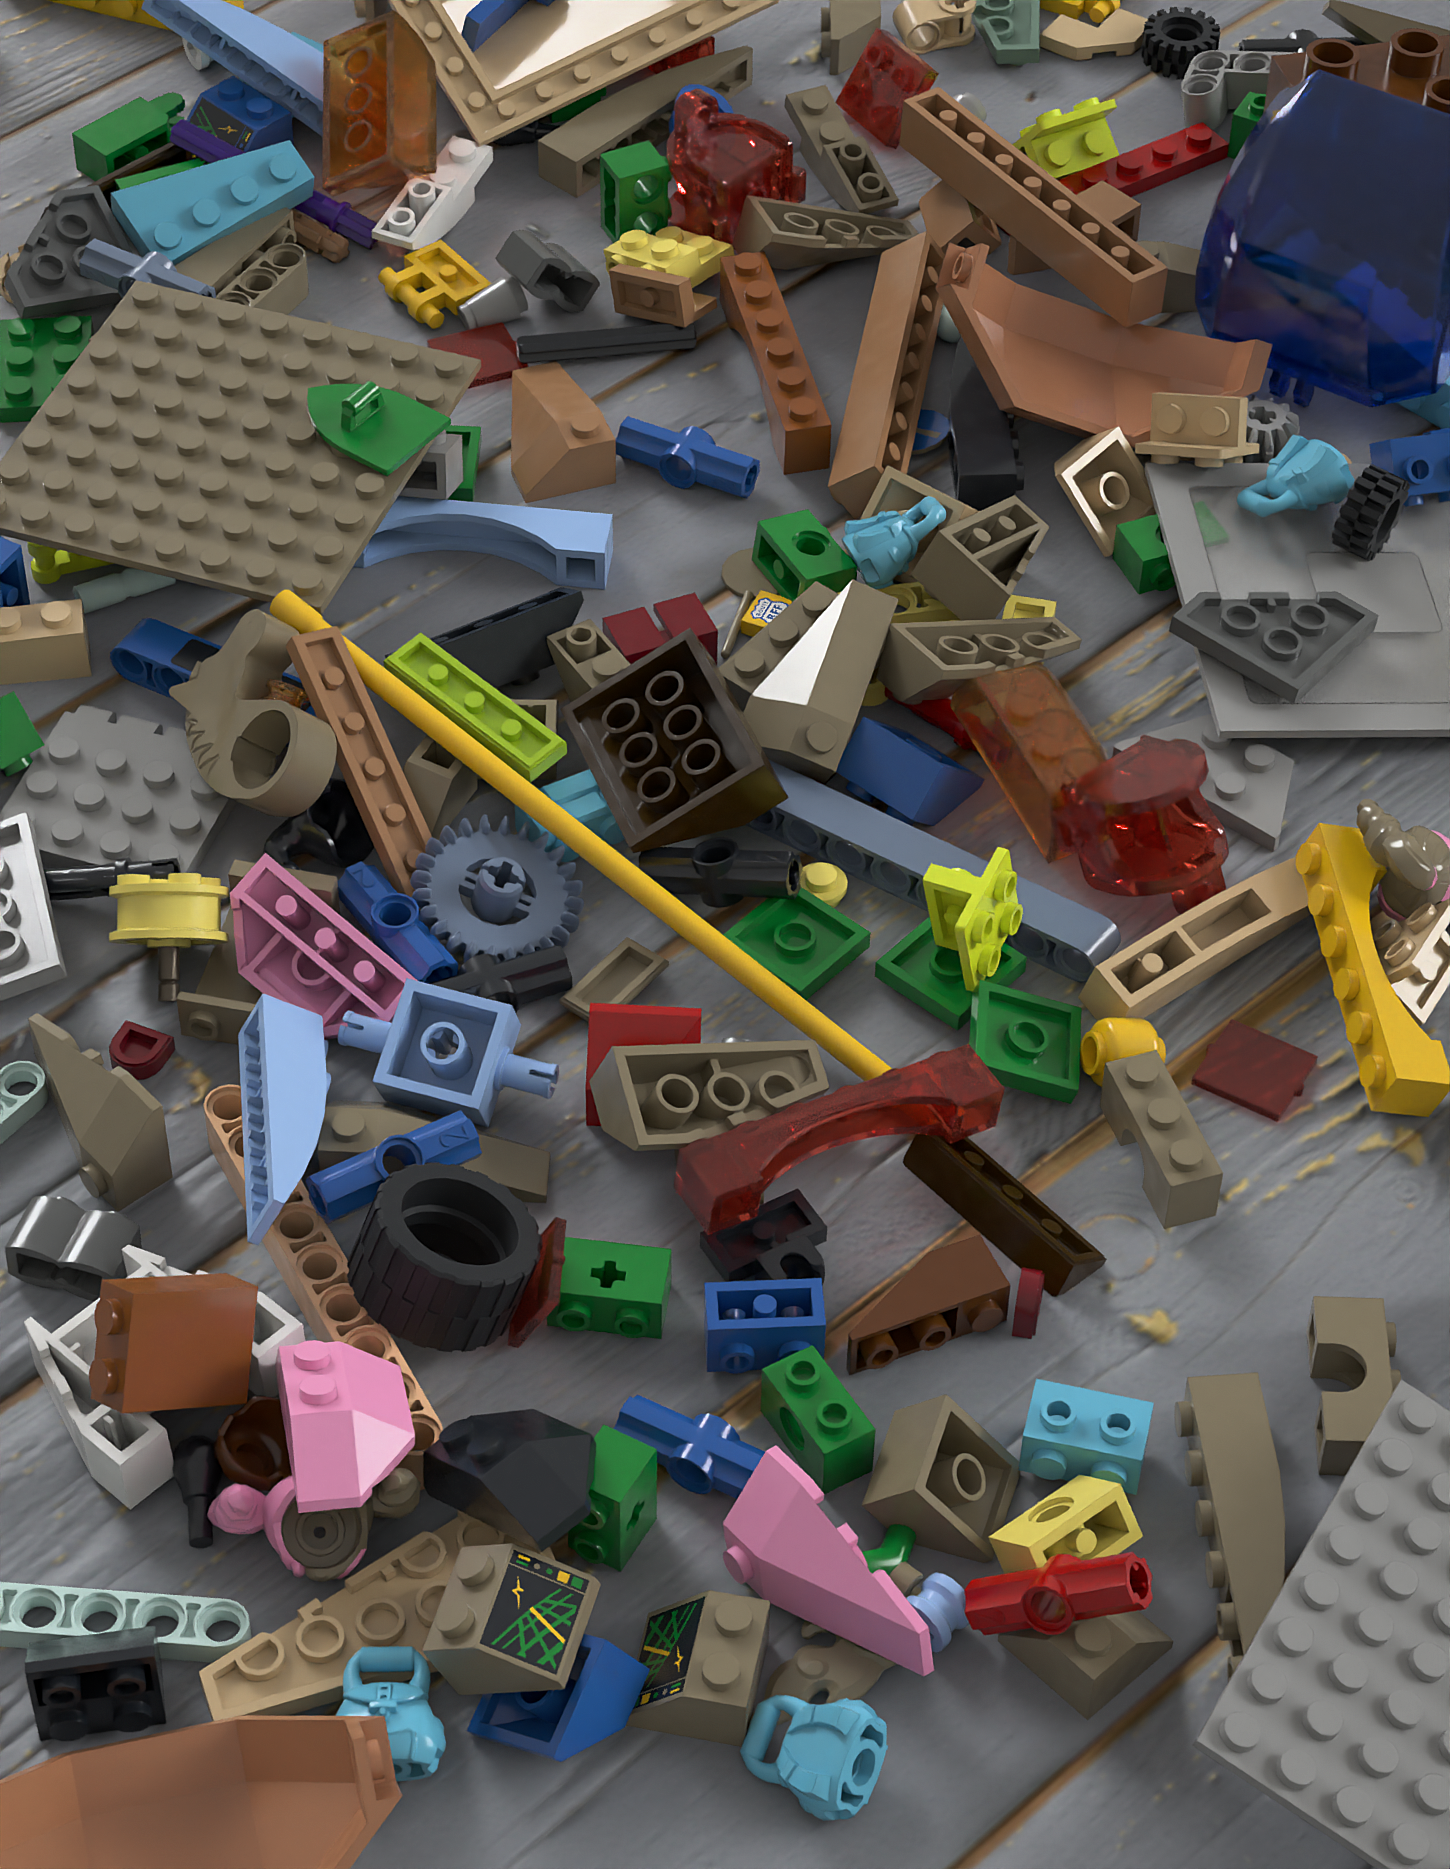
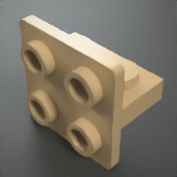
[1135,392,1259,467]
[1373,898,1450,1026]

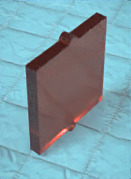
[427,322,529,389]
[1191,1019,1318,1122]
[508,1217,567,1348]

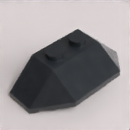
[385,587,584,688]
[423,1409,597,1552]

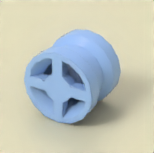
[906,1572,969,1652]

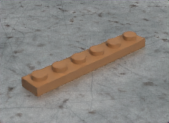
[286,626,432,911]

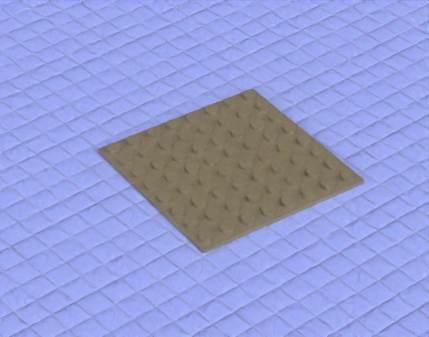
[0,280,481,615]

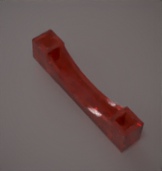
[674,1044,1005,1235]

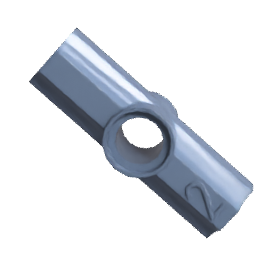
[79,238,216,298]

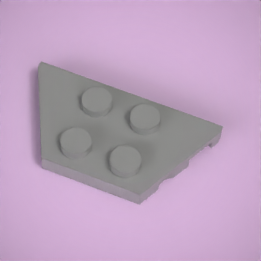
[1112,714,1294,852]

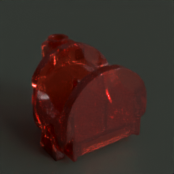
[667,89,806,250]
[1050,735,1229,915]

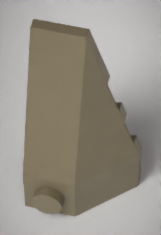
[28,1013,173,1212]

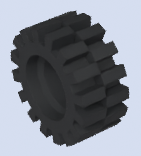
[1141,7,1220,80]
[1332,464,1410,561]

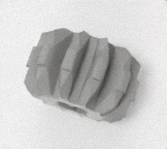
[1243,395,1300,463]

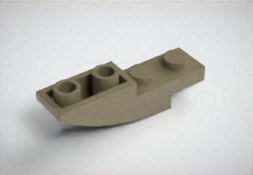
[784,85,899,214]

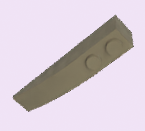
[538,45,753,198]

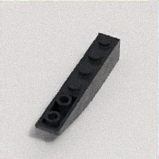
[948,336,1024,511]

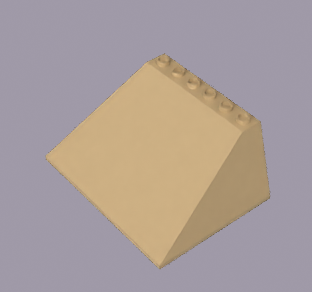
[387,0,779,147]

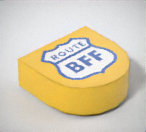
[741,590,792,637]

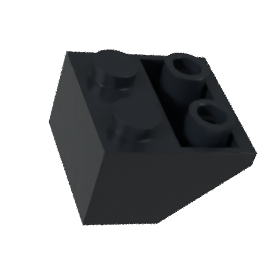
[25,1626,167,1741]

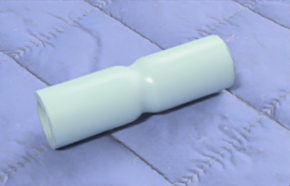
[73,567,176,614]

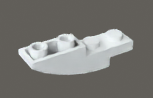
[372,136,493,250]

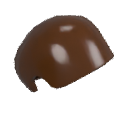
[214,1395,292,1491]

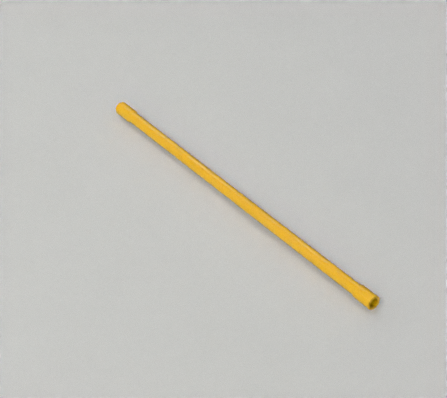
[269,589,946,1129]

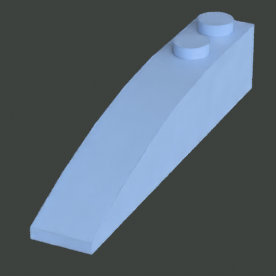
[141,0,395,161]
[238,993,331,1245]

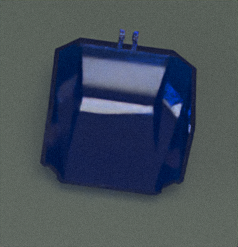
[1195,70,1450,408]

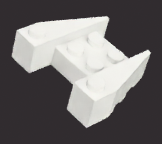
[24,1245,306,1510]

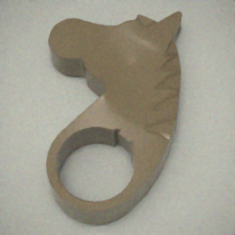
[169,609,337,817]

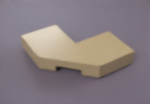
[1040,8,1148,61]

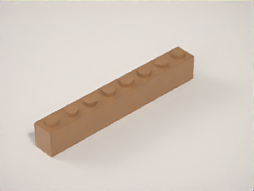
[900,87,1168,328]
[828,231,945,519]

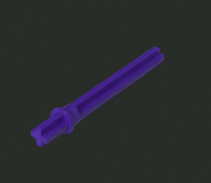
[170,120,379,249]

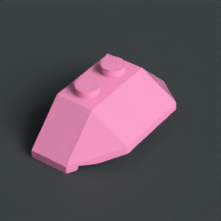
[230,853,418,1040]
[275,1340,415,1513]

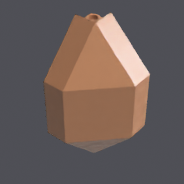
[936,242,1272,448]
[0,1715,403,1869]

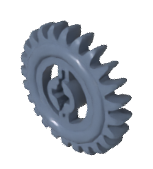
[410,814,584,963]

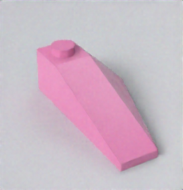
[723,1445,934,1676]

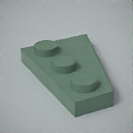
[971,0,1040,66]

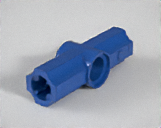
[616,416,760,499]
[337,861,458,983]
[306,1110,482,1225]
[613,1394,765,1499]

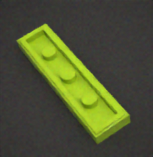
[383,632,567,783]

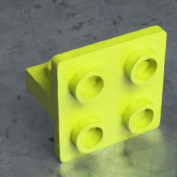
[1012,97,1119,180]
[922,847,1023,992]

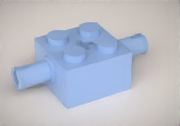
[338,978,559,1127]

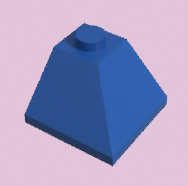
[466,1634,650,1762]

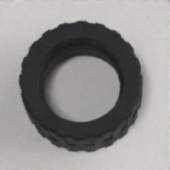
[347,1162,543,1352]

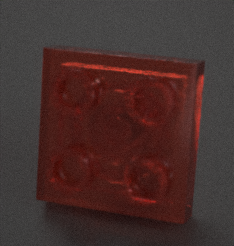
[836,28,939,149]

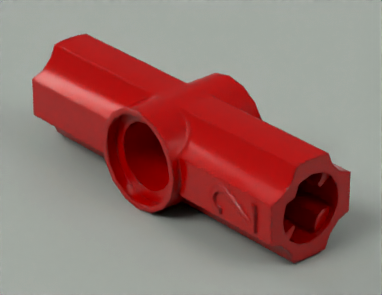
[964,1552,1153,1636]

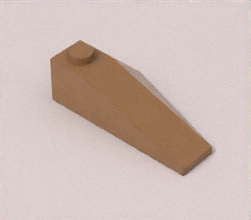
[511,361,616,503]

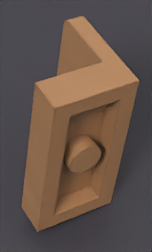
[919,180,1002,255]
[609,263,717,328]

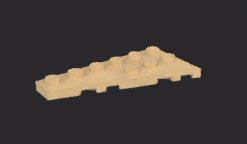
[199,1510,555,1721]

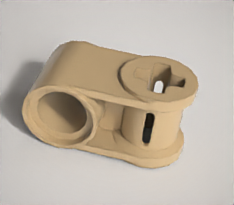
[892,0,976,54]

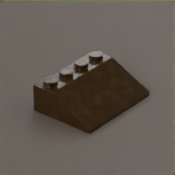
[560,628,789,853]

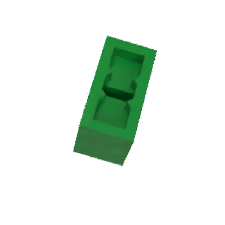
[600,140,672,243]

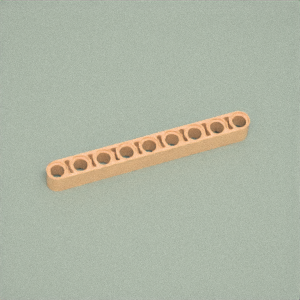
[204,1084,443,1490]

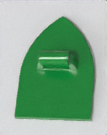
[307,381,451,476]

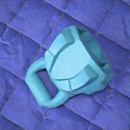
[1237,434,1355,517]
[841,496,946,590]
[336,1646,446,1781]
[740,1695,888,1821]

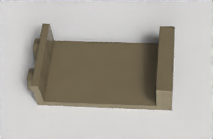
[177,859,340,1045]

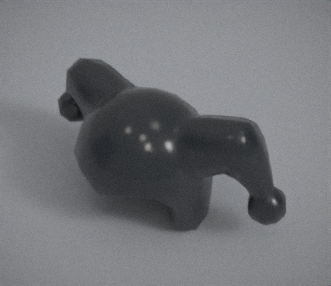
[263,778,374,870]

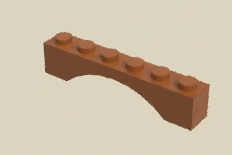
[720,251,832,475]

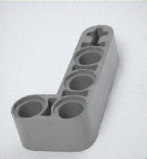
[1181,50,1293,130]

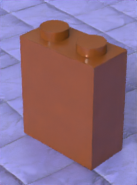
[89,1273,258,1414]

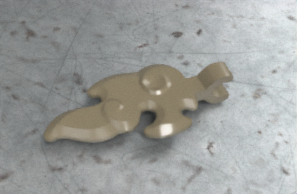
[751,1561,923,1725]

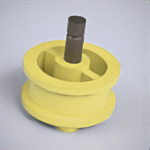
[109,873,229,1002]

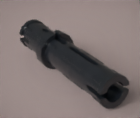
[43,857,181,901]

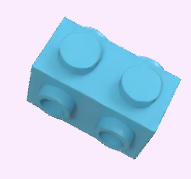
[1019,1379,1154,1495]

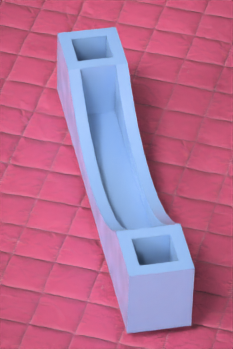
[353,496,613,589]

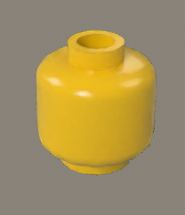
[1080,1017,1166,1087]

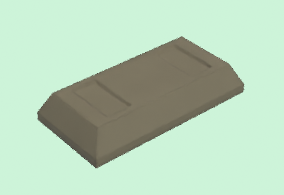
[559,937,669,1023]

